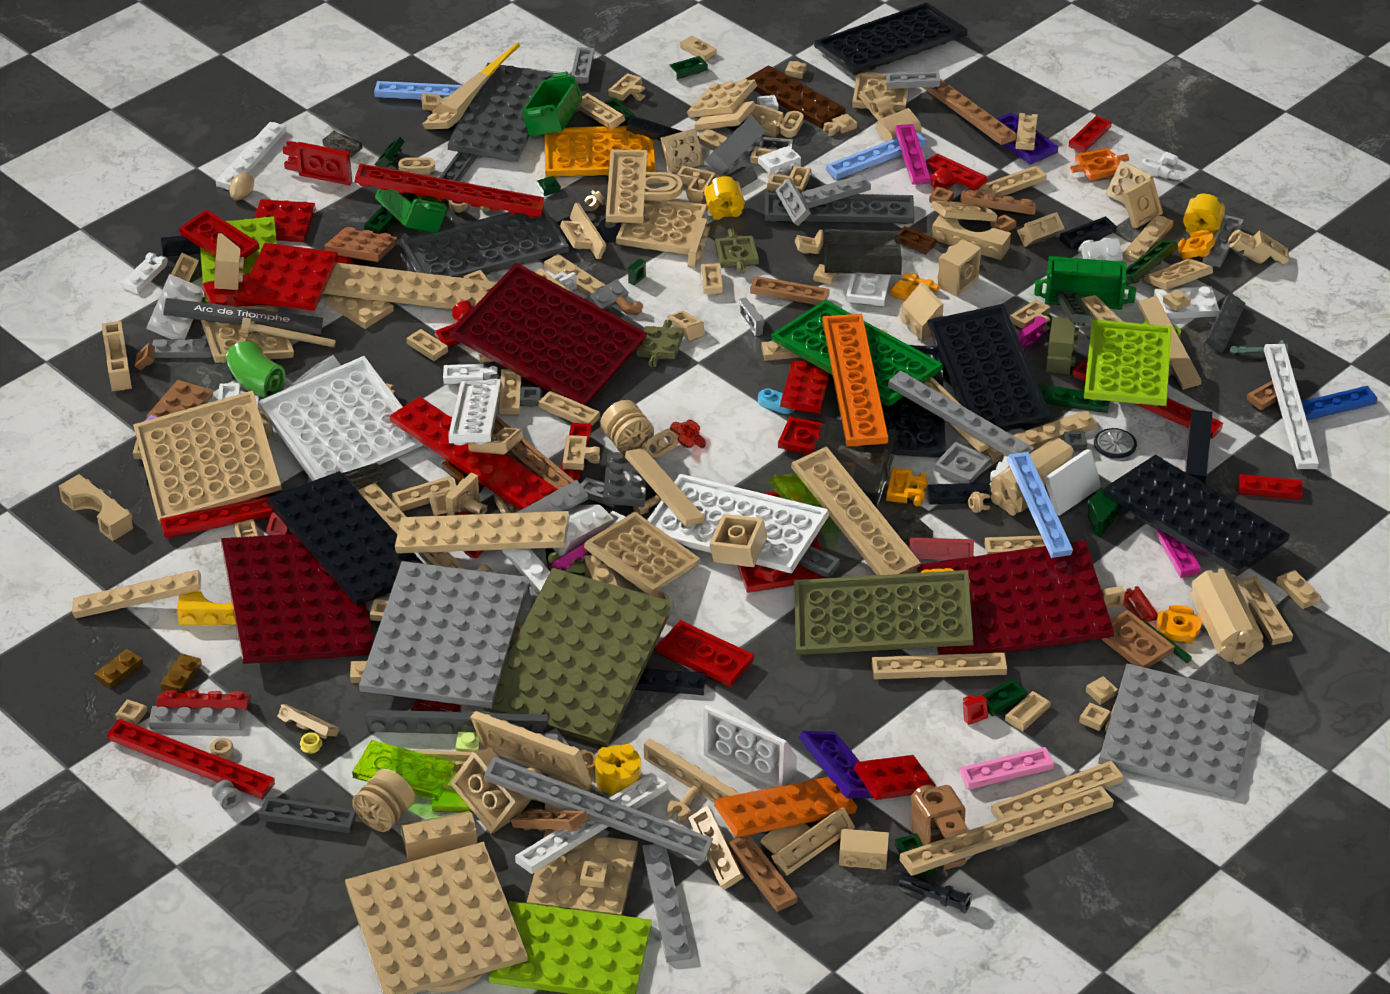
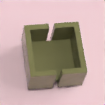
[1046,317,1079,375]

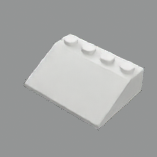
[704,705,797,787]

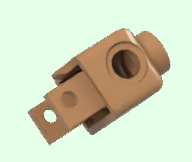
[911,785,968,870]

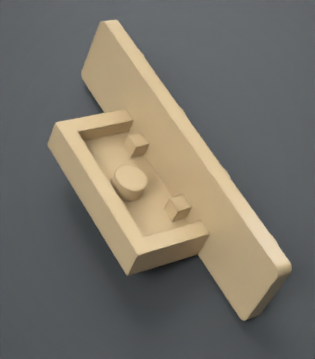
[560,203,606,259]

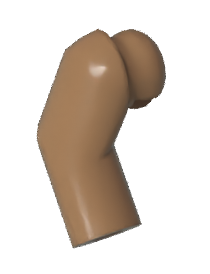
[616,296,643,315]

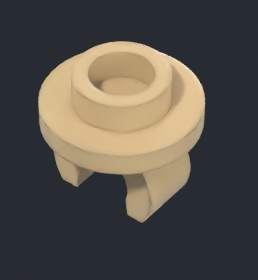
[584,190,605,211]
[968,492,990,513]

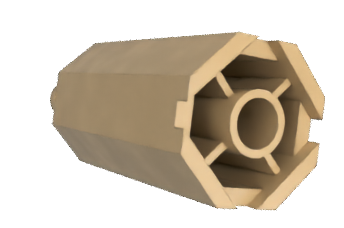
[991,438,1074,516]
[1190,569,1264,665]

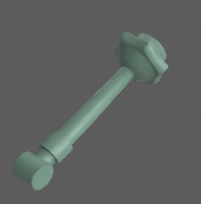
[1229,340,1288,356]

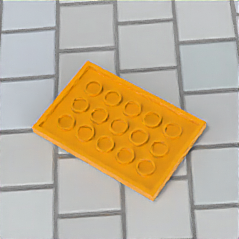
[544,126,655,177]

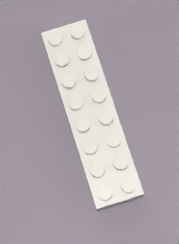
[448,379,501,445]

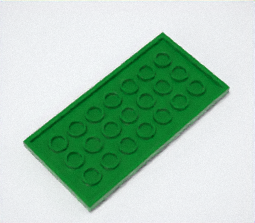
[772,300,943,407]

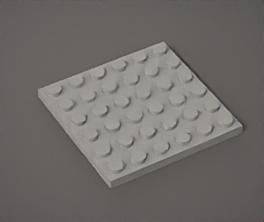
[1098,663,1259,798]

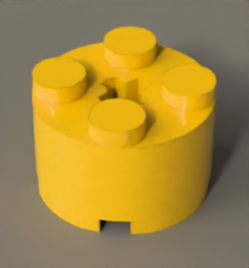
[704,176,745,220]
[1183,194,1225,236]
[595,744,641,797]

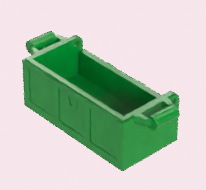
[521,71,583,137]
[375,169,447,233]
[1034,256,1137,310]

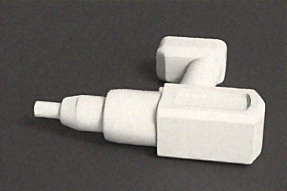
[1141,152,1184,181]

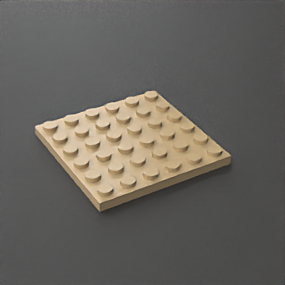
[133,390,282,525]
[345,842,527,994]

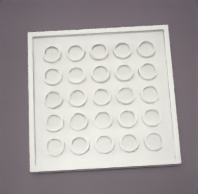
[258,356,424,481]

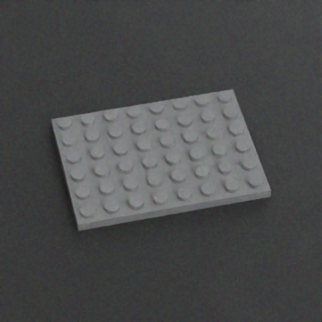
[359,561,529,708]

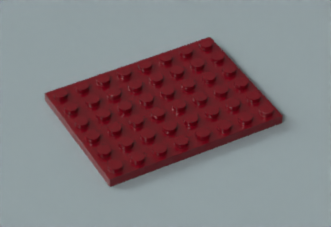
[450,262,647,406]
[221,534,374,664]
[917,540,1114,655]

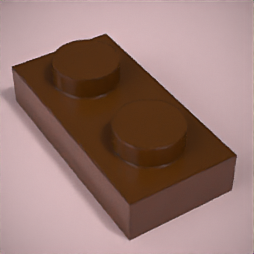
[894,226,936,255]

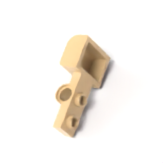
[858,86,921,142]

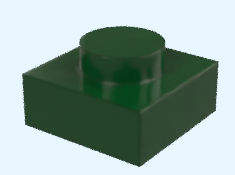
[537,176,561,196]
[627,258,646,286]

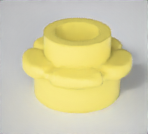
[300,733,322,754]

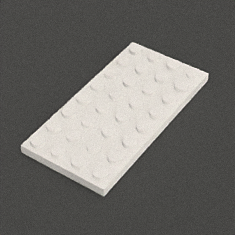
[648,474,829,573]

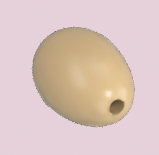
[229,172,254,201]

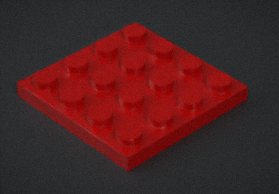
[240,243,339,311]

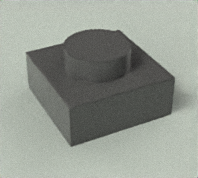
[520,387,541,406]
[1063,431,1088,451]

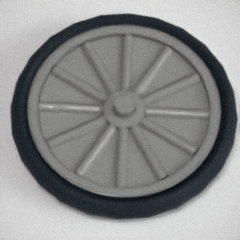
[1094,428,1137,458]

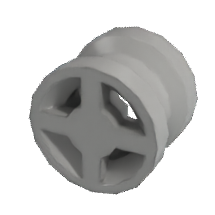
[212,780,242,809]

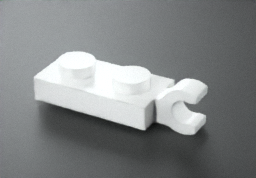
[443,364,498,384]

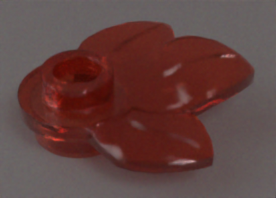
[670,419,706,448]

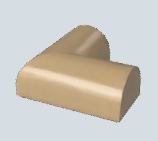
[677,166,717,203]
[767,166,812,193]
[468,427,523,455]

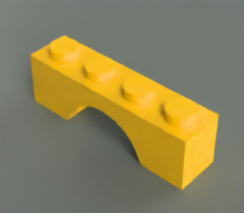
[177,591,235,625]

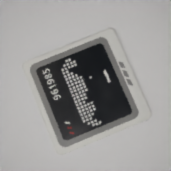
[759,137,793,150]

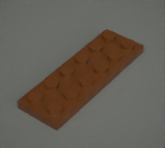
[746,65,846,128]

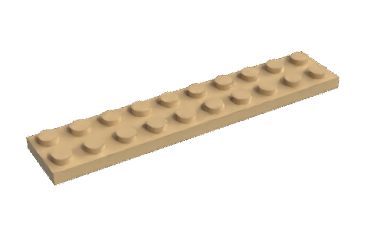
[323,263,497,310]

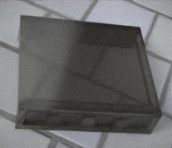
[824,229,902,275]
[802,417,899,507]

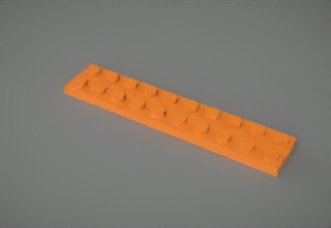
[823,314,888,446]

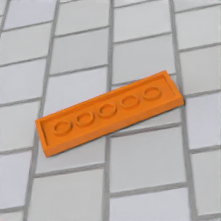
[714,777,858,837]

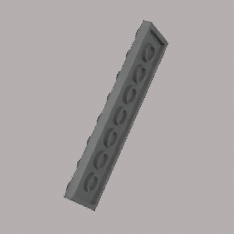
[765,192,914,224]

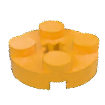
[1178,230,1216,260]
[1157,605,1202,644]

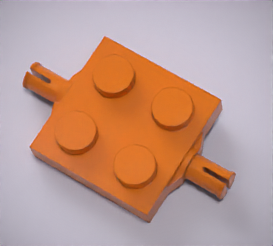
[1070,148,1129,181]

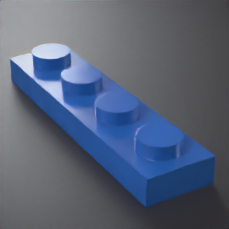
[1301,385,1377,421]

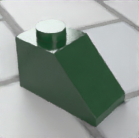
[1087,489,1121,538]

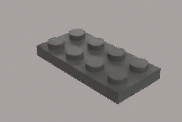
[603,452,646,507]

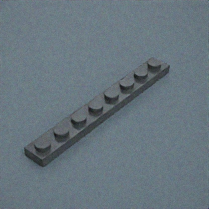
[366,710,549,734]

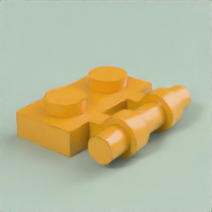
[890,272,940,301]
[886,467,928,506]

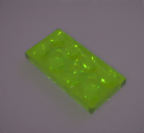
[352,740,456,802]

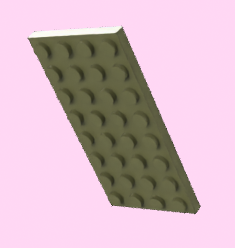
[794,570,973,655]

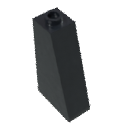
[1185,409,1213,483]

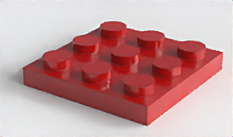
[254,199,316,242]

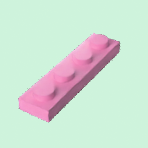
[960,747,1054,790]

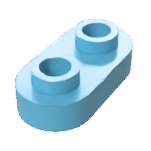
[758,389,795,414]

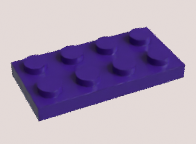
[997,112,1058,165]
[799,731,874,799]

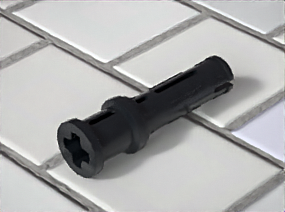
[899,873,972,914]

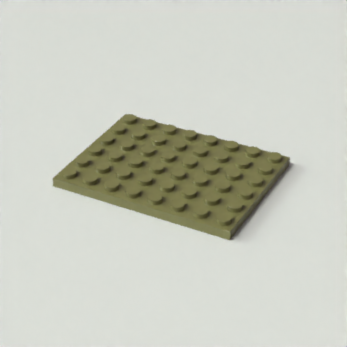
[483,568,674,747]

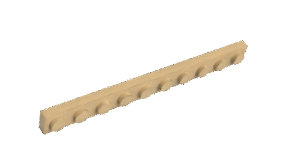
[900,786,1114,876]

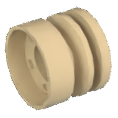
[600,400,654,454]
[352,769,415,832]

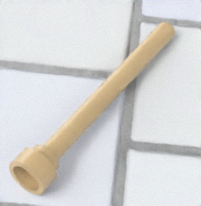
[240,317,336,348]

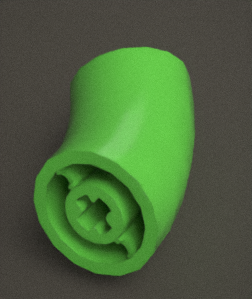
[225,341,286,399]

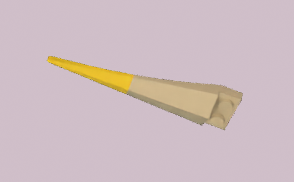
[422,42,520,130]

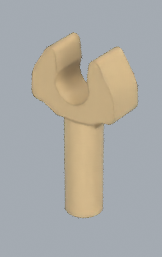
[668,786,700,823]

